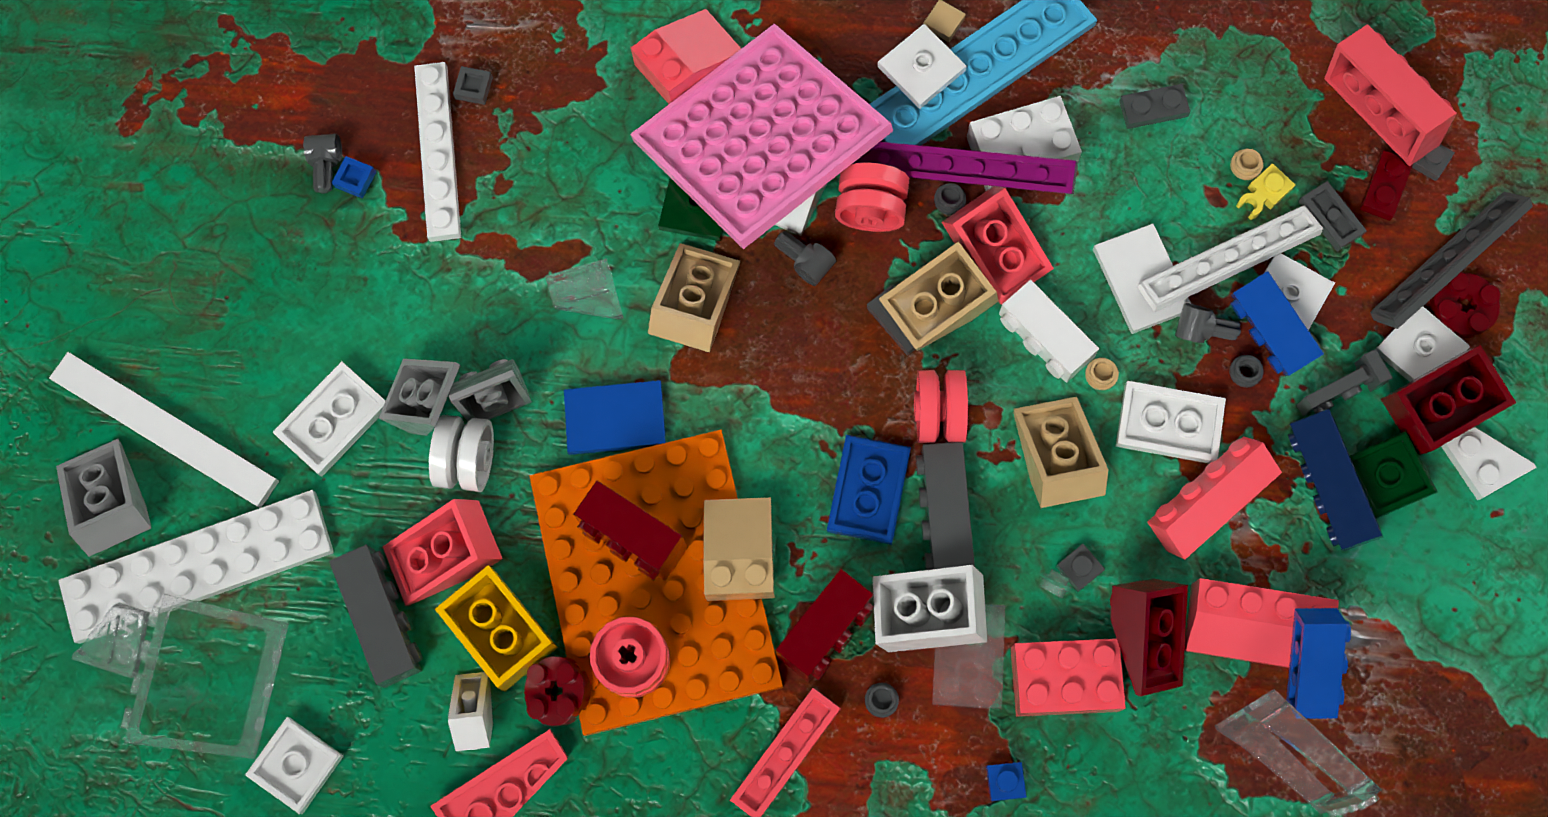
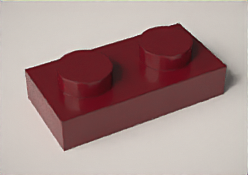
[1359,150,1413,221]

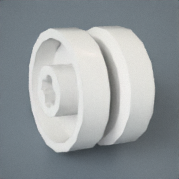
[429,415,494,492]

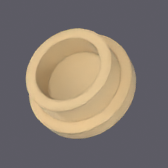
[1230,149,1263,180]
[1085,358,1119,390]

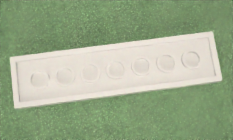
[58,490,334,644]

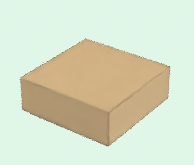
[923,0,966,42]

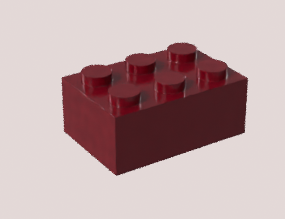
[1381,345,1516,455]
[573,480,688,581]
[776,569,874,683]

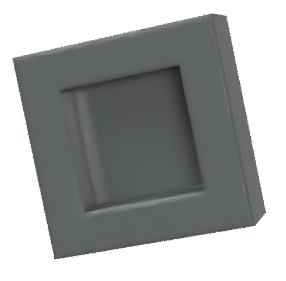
[453,66,493,105]
[1412,144,1455,181]
[1354,349,1392,392]
[1056,544,1105,592]

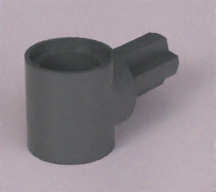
[303,133,342,194]
[774,231,836,286]
[1175,303,1241,343]

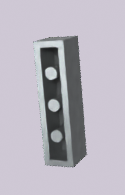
[916,442,975,570]
[329,544,423,688]

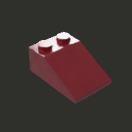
[1110,578,1188,696]

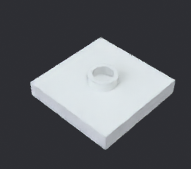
[878,24,967,109]
[1264,253,1335,330]
[1376,307,1470,382]
[245,717,344,814]

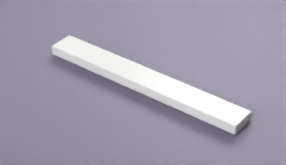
[49,352,279,508]

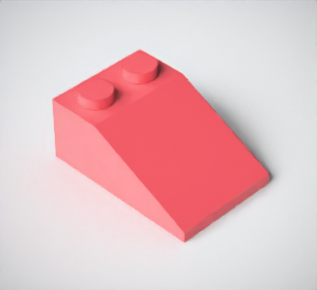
[631,9,741,104]
[941,187,1054,305]
[382,499,503,606]

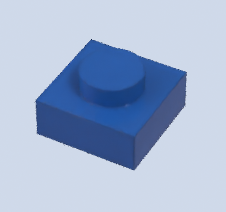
[332,156,376,199]
[986,762,1026,801]

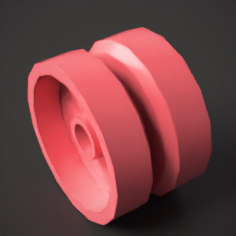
[835,162,910,232]
[914,370,968,443]
[590,617,670,697]

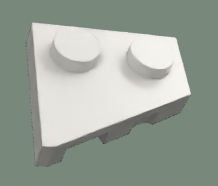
[1441,427,1537,500]

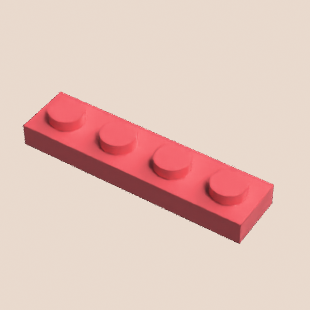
[730,688,841,817]

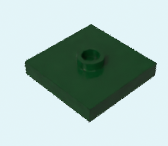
[658,178,723,242]
[1350,431,1438,519]

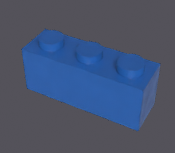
[1230,271,1324,377]
[1286,608,1351,719]

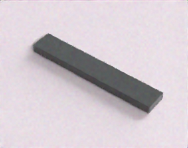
[1370,192,1533,329]

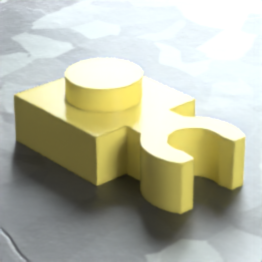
[1236,163,1296,220]

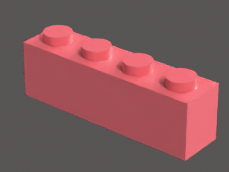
[1147,436,1282,560]

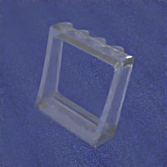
[120,594,289,759]
[1215,689,1382,817]

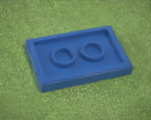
[564,380,666,455]
[827,435,911,545]

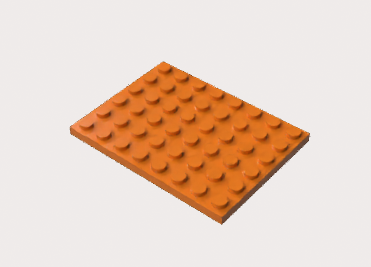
[529,430,783,736]

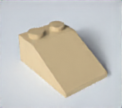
[879,242,999,351]
[648,243,740,352]
[1013,397,1108,508]
[703,497,775,601]

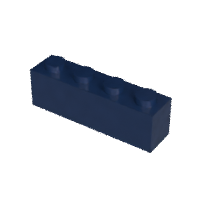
[1288,409,1384,551]

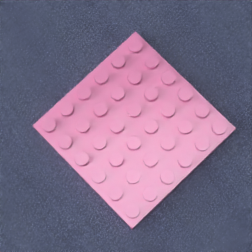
[630,24,893,249]

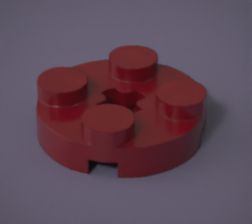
[1430,272,1501,338]
[524,656,591,726]

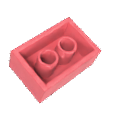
[1011,639,1126,717]

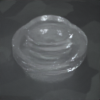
[1039,569,1072,598]

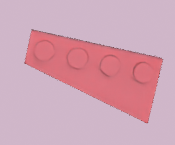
[431,729,568,817]

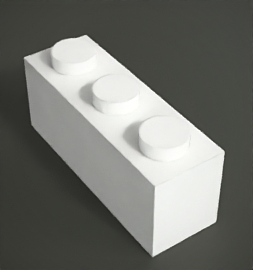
[999,279,1099,383]

